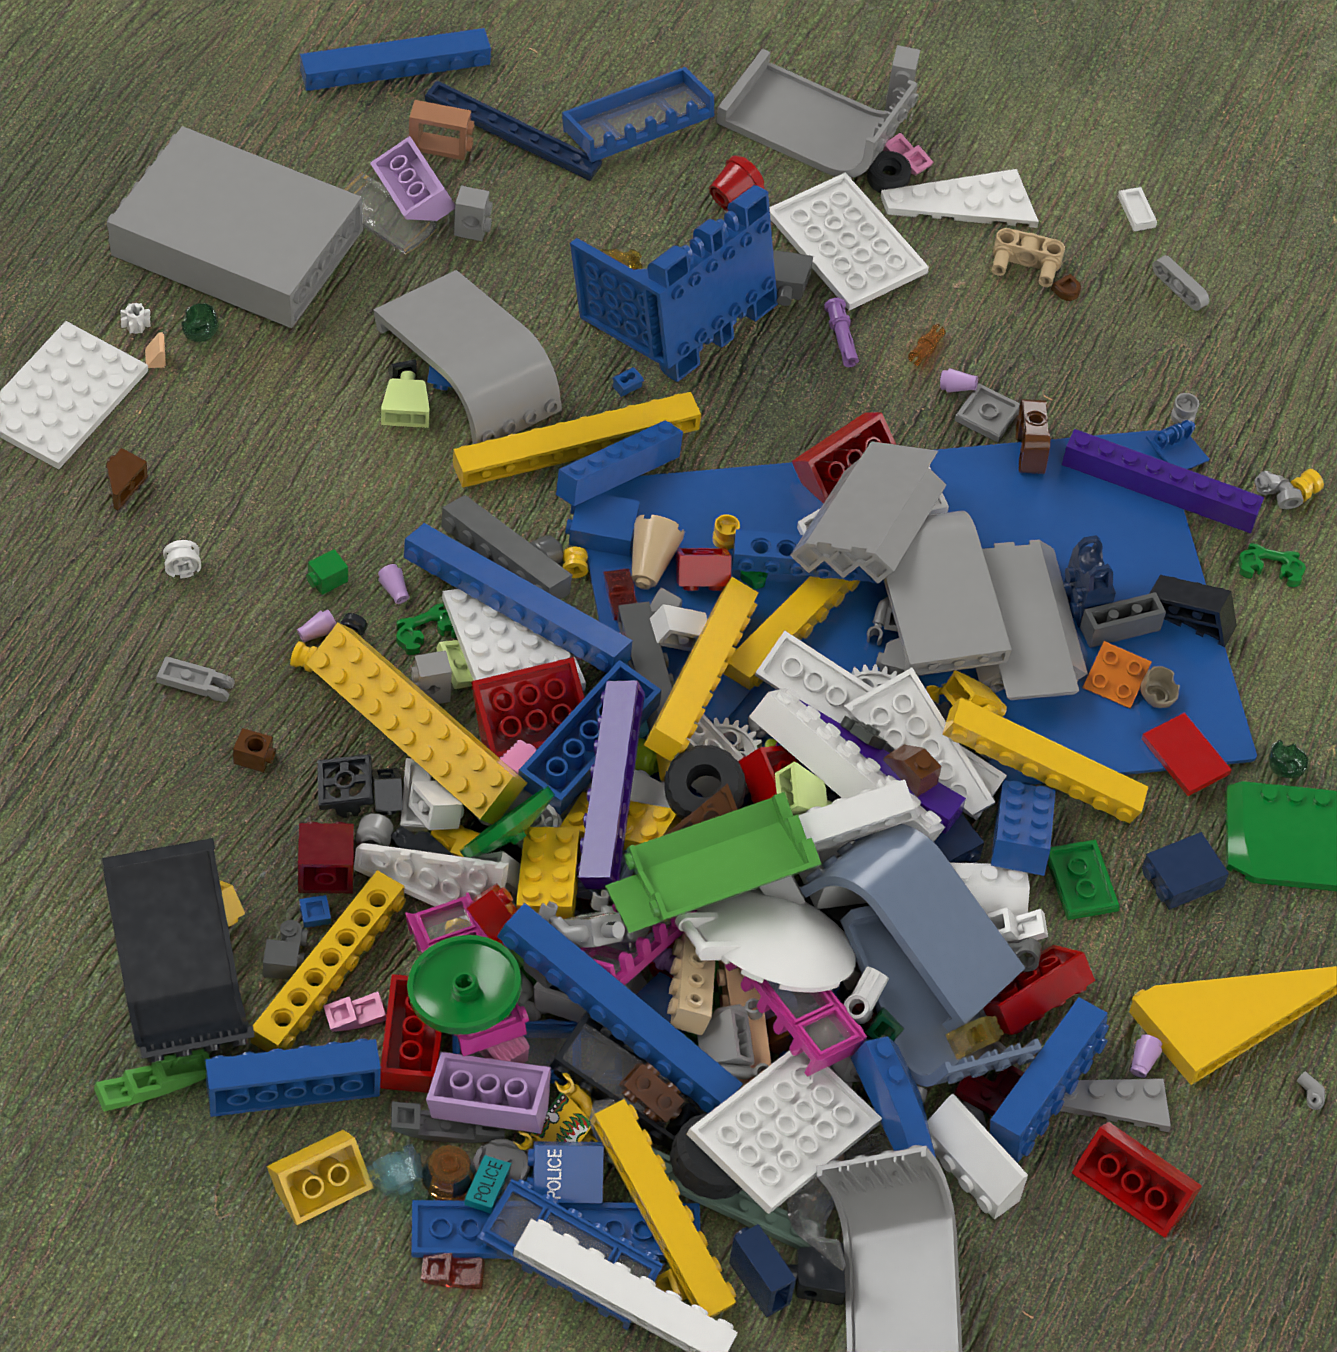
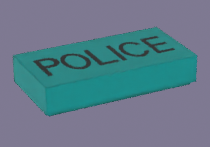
[464,1155,511,1213]

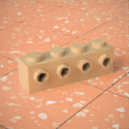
[667,932,715,1035]

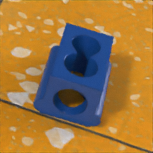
[612,367,644,397]

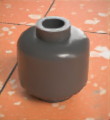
[530,535,563,564]

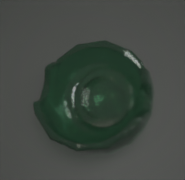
[181,303,219,342]
[1268,740,1309,779]

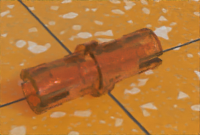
[908,324,946,365]

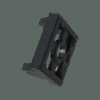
[318,754,374,818]

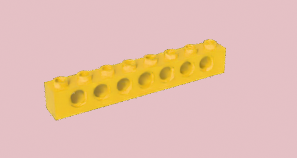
[251,870,406,1052]

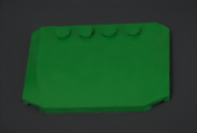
[1225,781,1337,891]

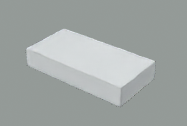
[1118,187,1157,231]

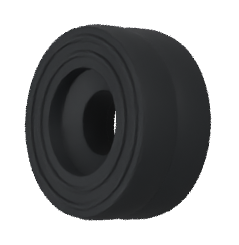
[867,151,911,193]

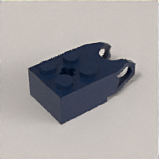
[1063,535,1116,628]

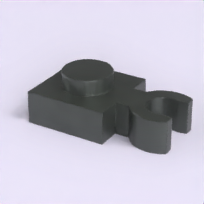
[840,716,887,750]

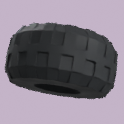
[664,745,746,820]
[670,1113,743,1200]

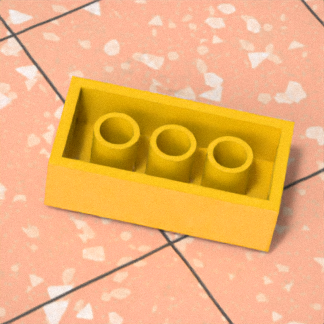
[560,792,682,854]
[516,827,581,924]

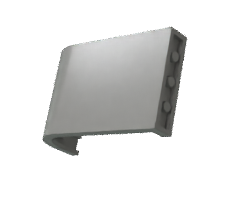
[716,49,918,178]
[373,270,562,444]
[883,511,1012,676]
[817,1145,962,1352]

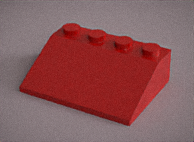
[471,657,585,758]

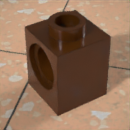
[233,728,276,772]

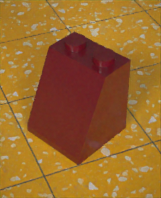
[298,822,354,894]

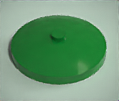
[460,786,555,858]
[407,935,522,1035]

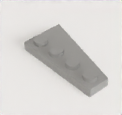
[1060,1079,1171,1132]

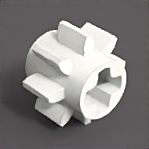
[121,303,151,334]

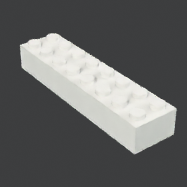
[749,688,945,842]

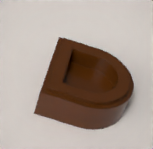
[1051,274,1081,301]

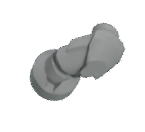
[1255,471,1303,509]

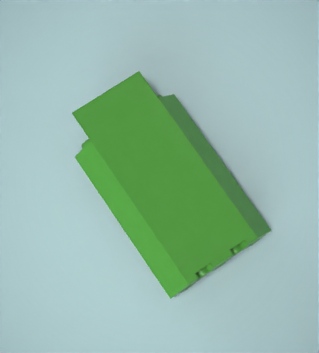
[605,792,821,933]

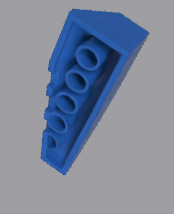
[851,1037,936,1158]

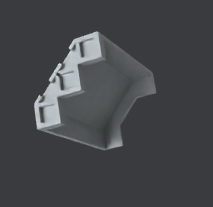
[790,442,946,583]
[976,540,1087,700]

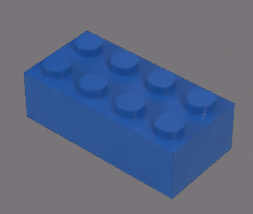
[991,780,1056,876]

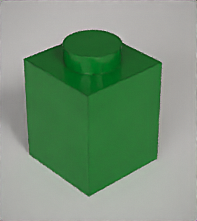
[306,549,348,595]

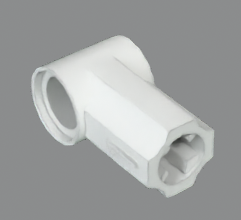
[844,966,889,1024]

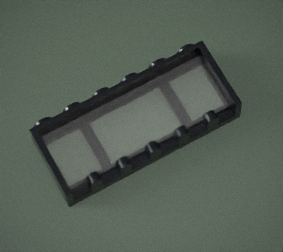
[549,1011,707,1153]

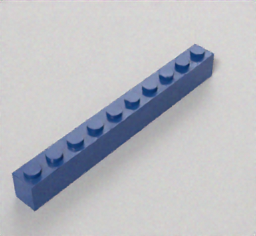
[404,523,633,673]
[497,903,743,1113]

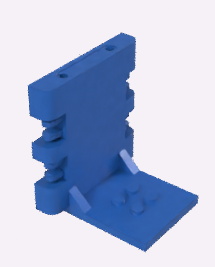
[570,185,778,382]

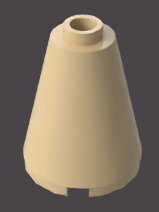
[631,515,685,589]

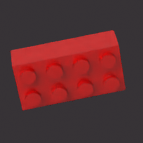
[380,974,442,1093]

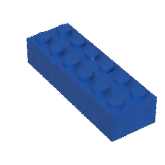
[518,660,662,815]
[990,997,1109,1164]
[205,1038,381,1117]

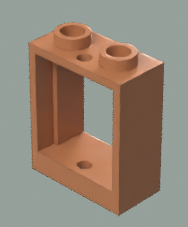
[409,100,474,160]

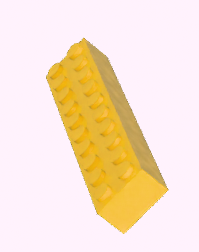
[306,622,527,824]

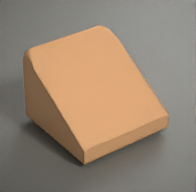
[145,332,166,368]

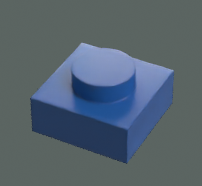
[299,895,331,928]

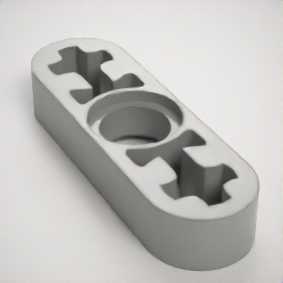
[1153,255,1209,311]

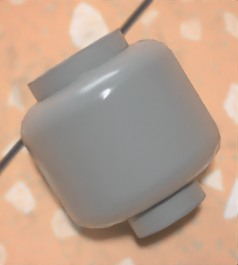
[356,814,394,847]

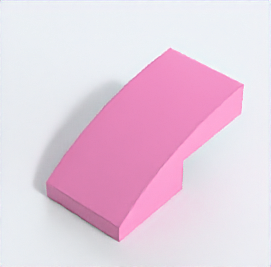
[883,133,934,176]
[323,992,387,1032]

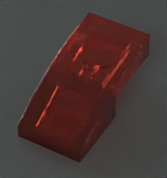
[603,568,637,620]
[421,1253,485,1289]

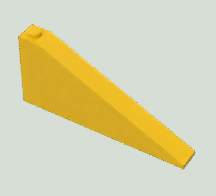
[1129,966,1337,1085]

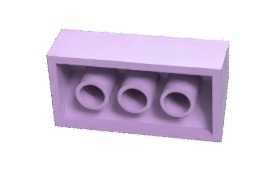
[370,136,455,221]
[426,1052,551,1134]

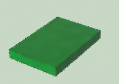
[1047,839,1120,920]

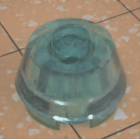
[366,1144,423,1196]

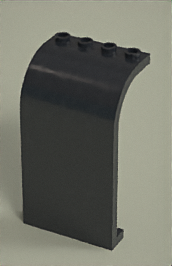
[101,838,255,1063]

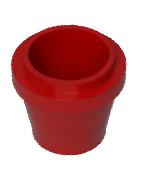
[709,156,764,211]

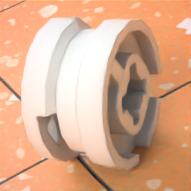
[163,540,201,578]

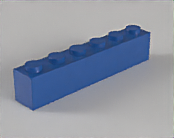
[556,421,683,506]

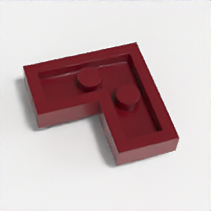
[955,1065,1024,1116]

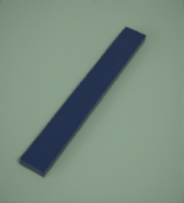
[424,80,602,181]

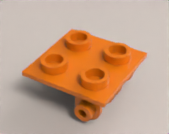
[1083,641,1152,709]

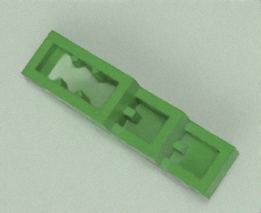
[94,1049,210,1112]

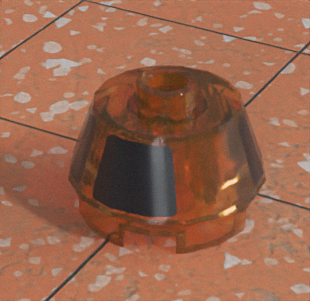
[420,1145,477,1201]

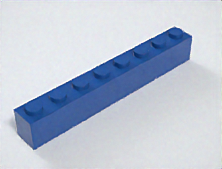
[300,28,491,91]

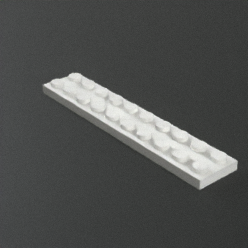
[755,631,1007,820]

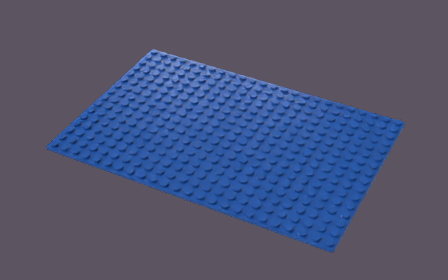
[585,430,1257,808]

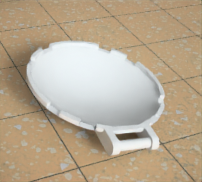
[675,888,856,992]

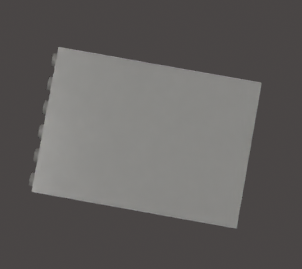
[107,126,363,328]

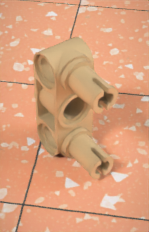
[992,228,1065,287]

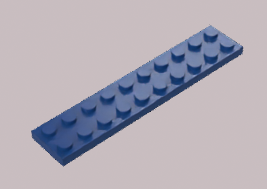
[411,1200,700,1260]

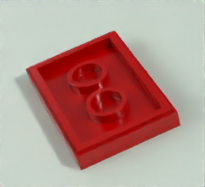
[1141,713,1231,796]

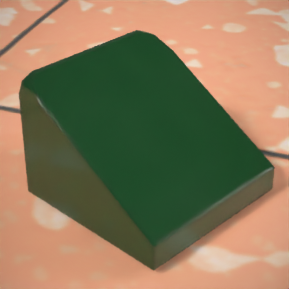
[865,1007,904,1042]

